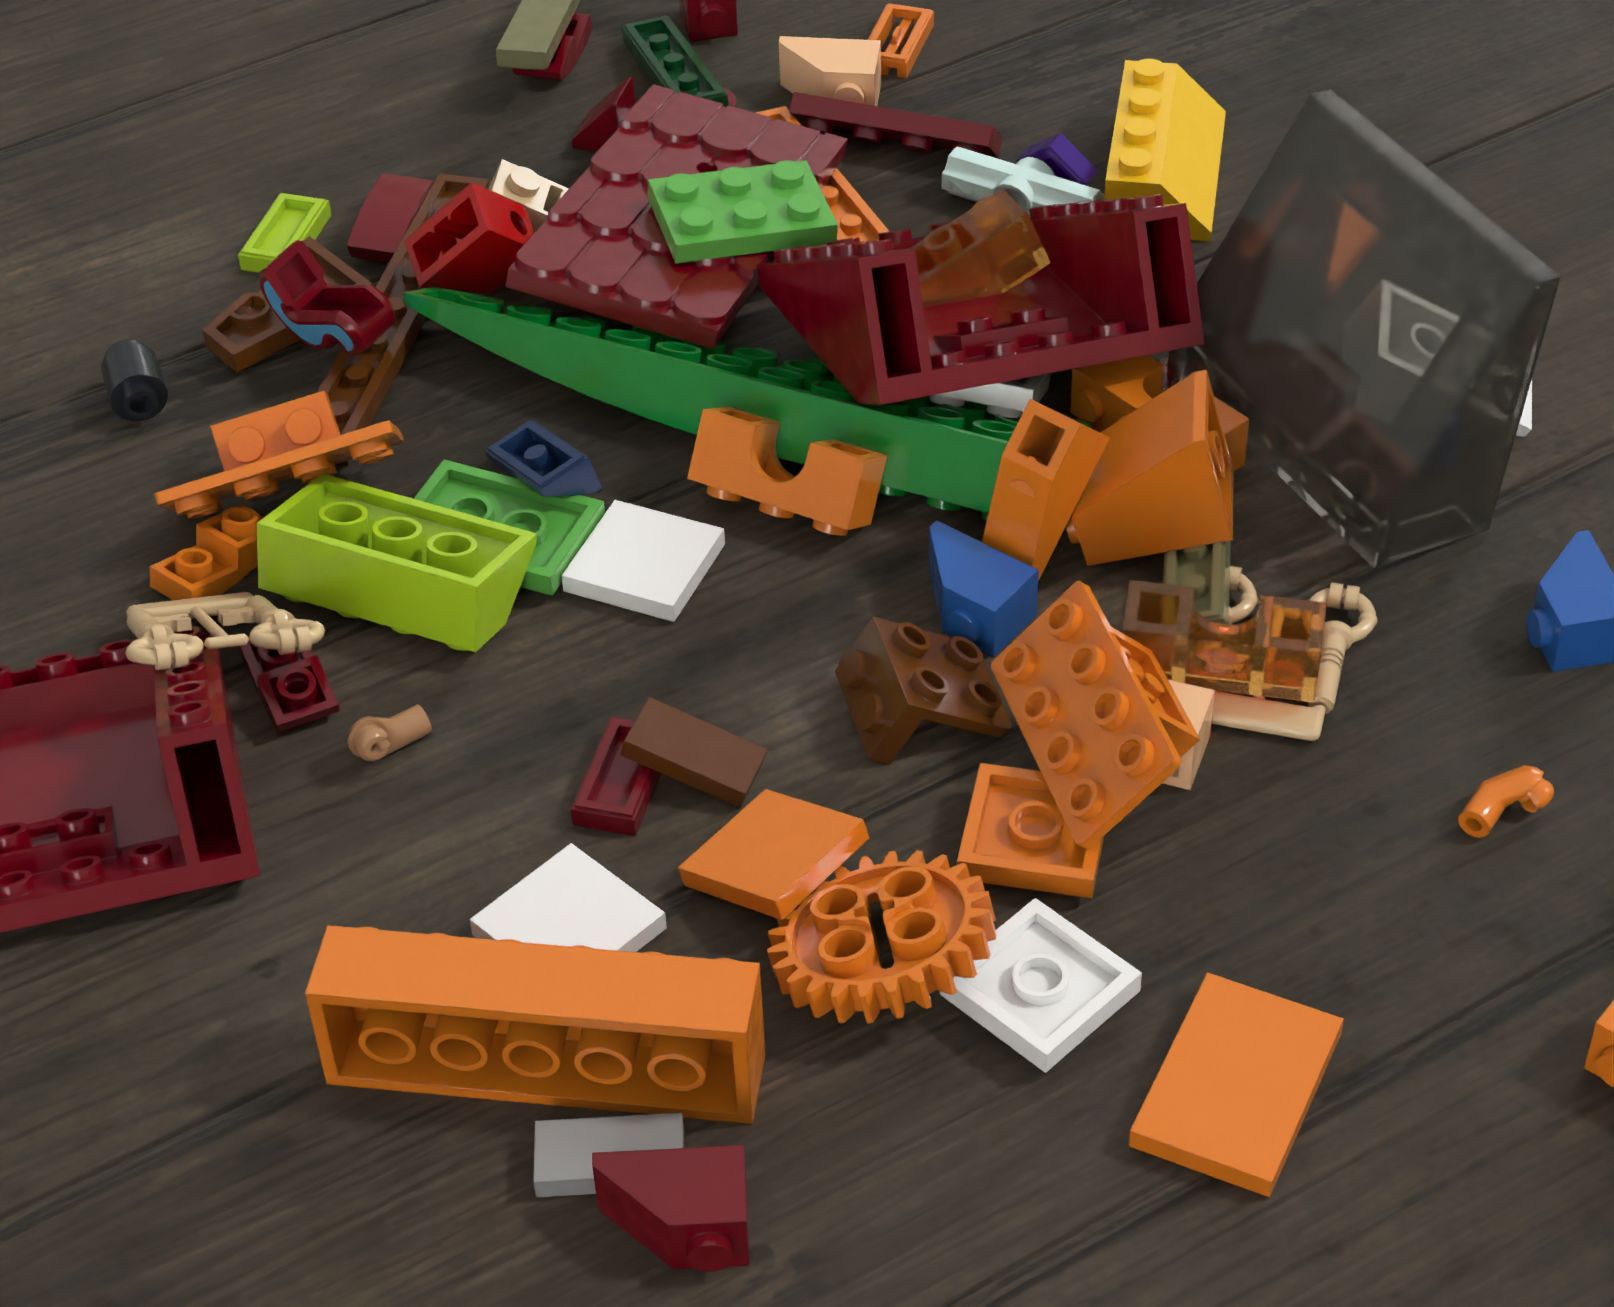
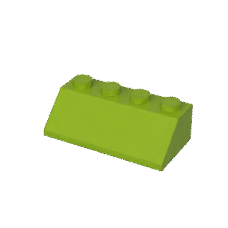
[257,473,537,652]

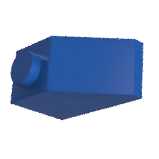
[929,520,1038,658]
[1526,530,1614,672]

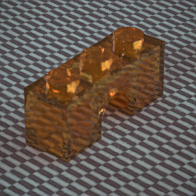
[1122,580,1326,702]

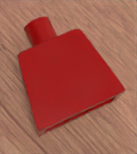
[404,183,534,293]

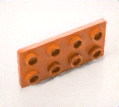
[154,391,404,519]
[991,581,1200,849]

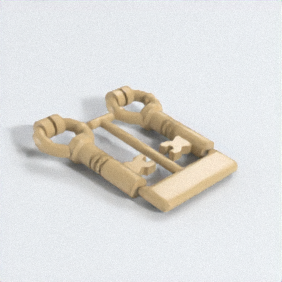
[1186,566,1378,741]
[125,592,325,670]

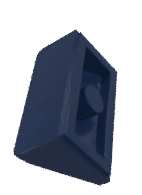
[485,420,603,497]

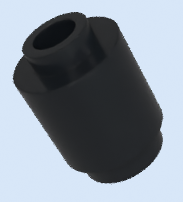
[101,339,168,421]

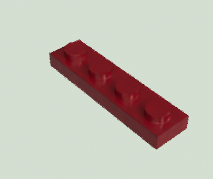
[789,92,1003,157]

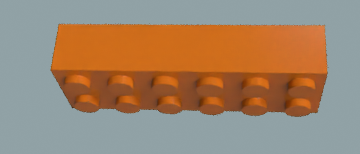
[305,925,765,1124]

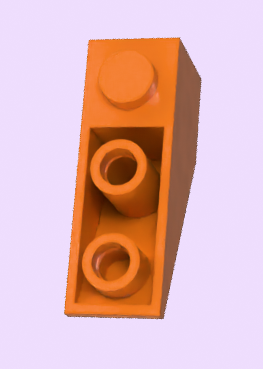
[982,399,1110,581]

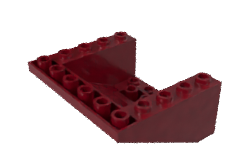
[757,194,1205,405]
[0,626,260,933]

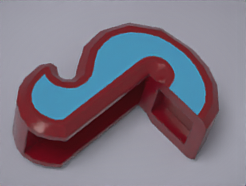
[259,240,395,355]

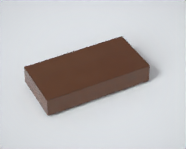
[620,697,768,808]

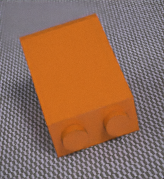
[1066,370,1234,566]

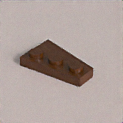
[202,236,372,372]

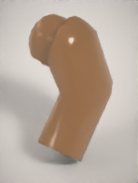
[347,704,432,762]

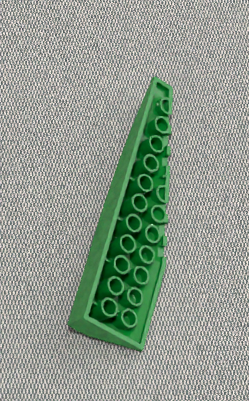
[403,287,1093,521]

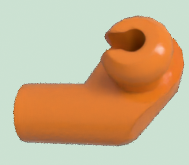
[1458,765,1554,838]

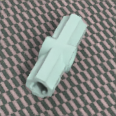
[942,146,1105,222]

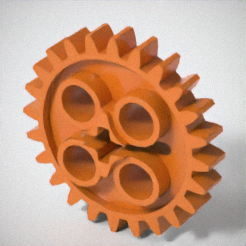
[767,850,997,1024]

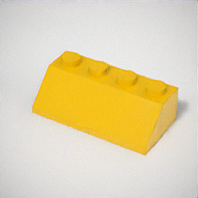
[1104,59,1226,242]

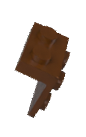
[835,616,1011,765]

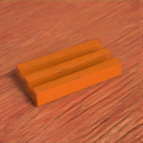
[868,3,934,78]

